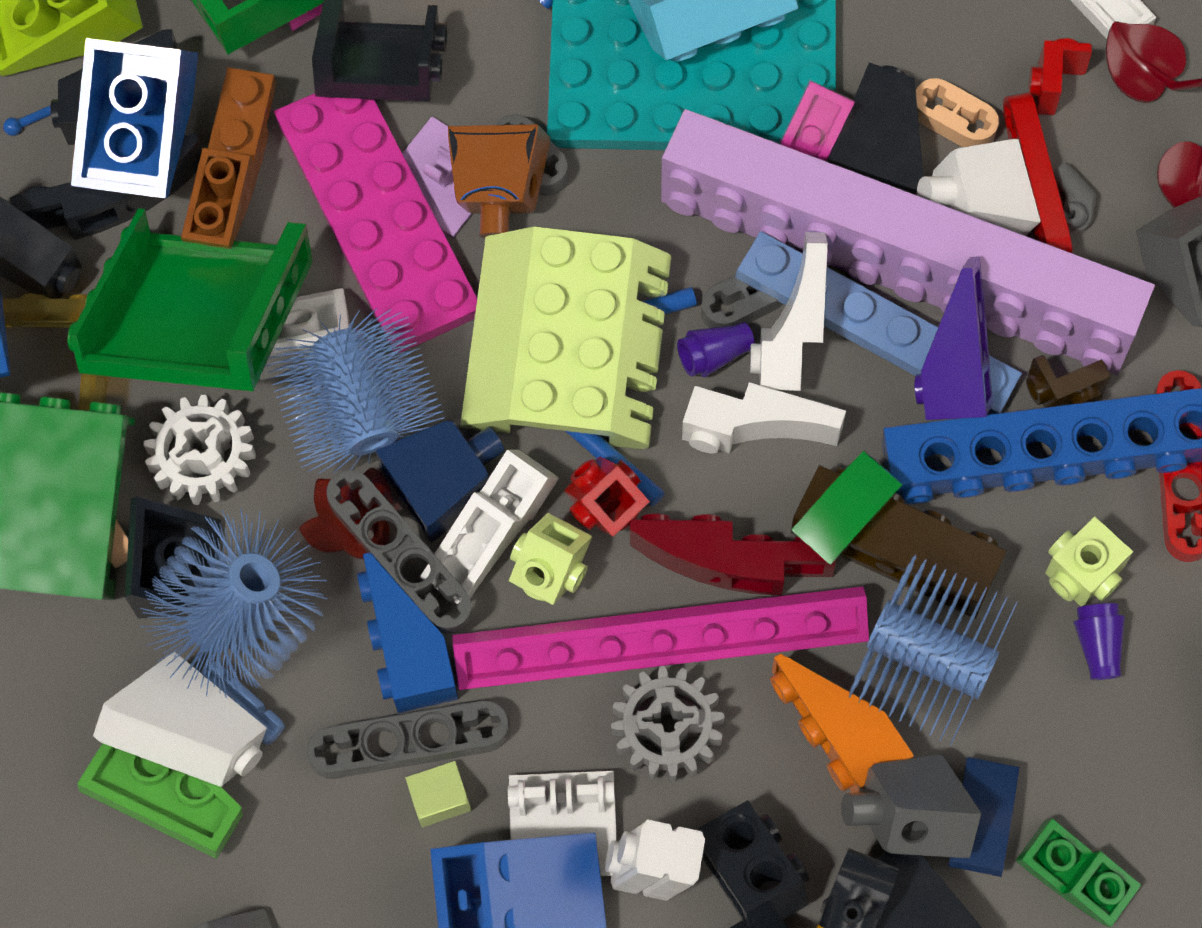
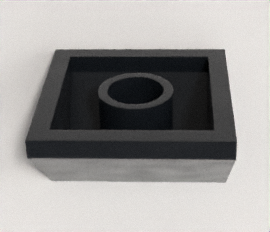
[125,496,221,619]

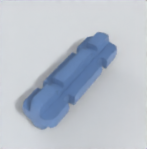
[200,661,285,745]

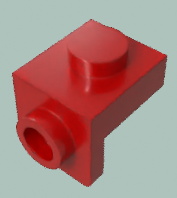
[1028,38,1092,116]

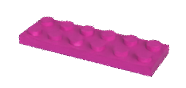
[273,93,477,354]

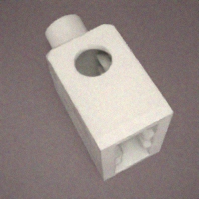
[917,139,1041,236]

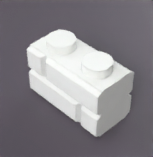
[605,819,705,901]

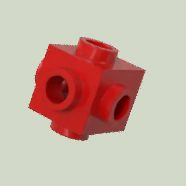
[564,456,650,537]

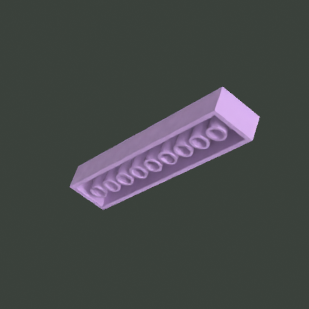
[661,109,1155,375]

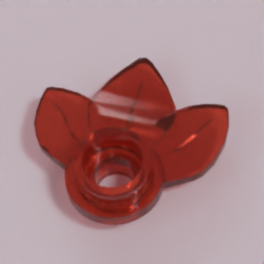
[299,467,393,559]

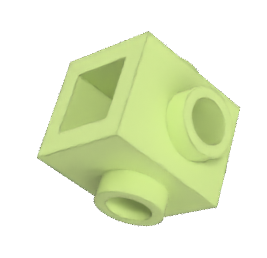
[509,513,592,605]
[1045,516,1133,606]

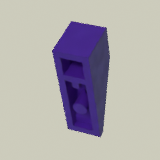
[914,256,993,420]

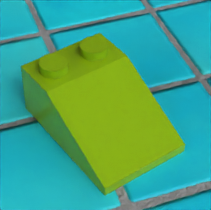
[0,0,143,76]

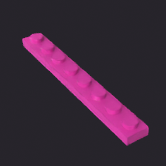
[452,586,869,690]

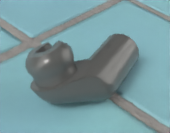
[1053,162,1096,231]

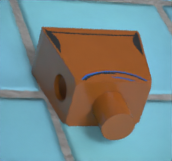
[448,124,550,238]

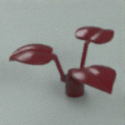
[1106,21,1202,208]

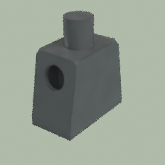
[841,755,981,858]

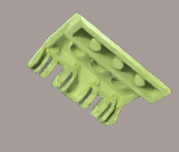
[460,227,671,449]

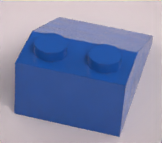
[71,38,198,198]

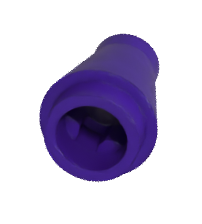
[677,322,755,377]
[1073,603,1125,680]

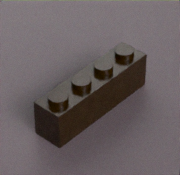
[791,465,1007,619]

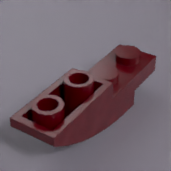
[630,514,836,596]

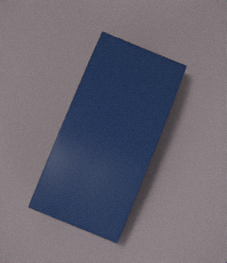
[948,757,1019,877]

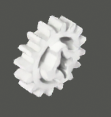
[144,395,256,505]

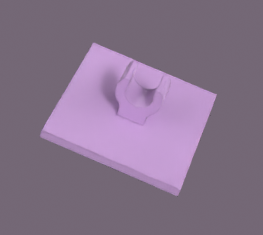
[402,116,473,239]

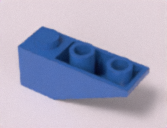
[357,553,459,713]

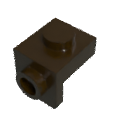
[1026,355,1111,408]

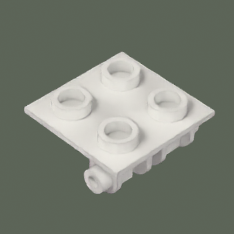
[508,771,616,876]

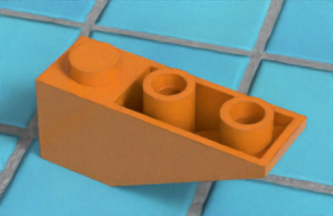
[770,653,914,793]

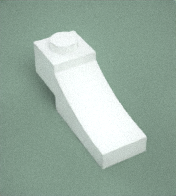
[750,232,828,391]
[682,382,846,454]
[420,450,559,604]

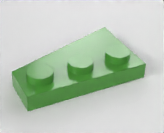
[77,743,243,859]

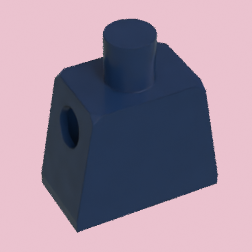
[376,420,505,543]

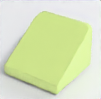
[405,761,471,828]

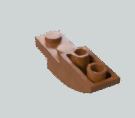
[181,67,277,249]

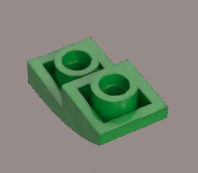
[792,450,903,564]
[1015,818,1141,927]

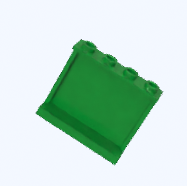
[68,208,313,392]
[0,392,135,600]

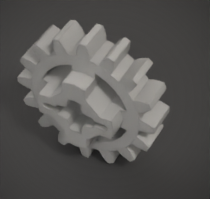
[611,666,725,782]

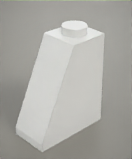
[93,652,267,787]

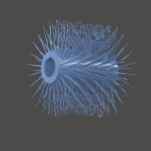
[265,308,444,474]
[140,508,328,698]
[849,554,1018,746]

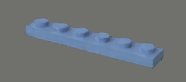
[735,231,1022,415]

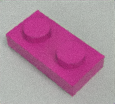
[779,80,855,161]

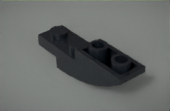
[9,133,202,240]

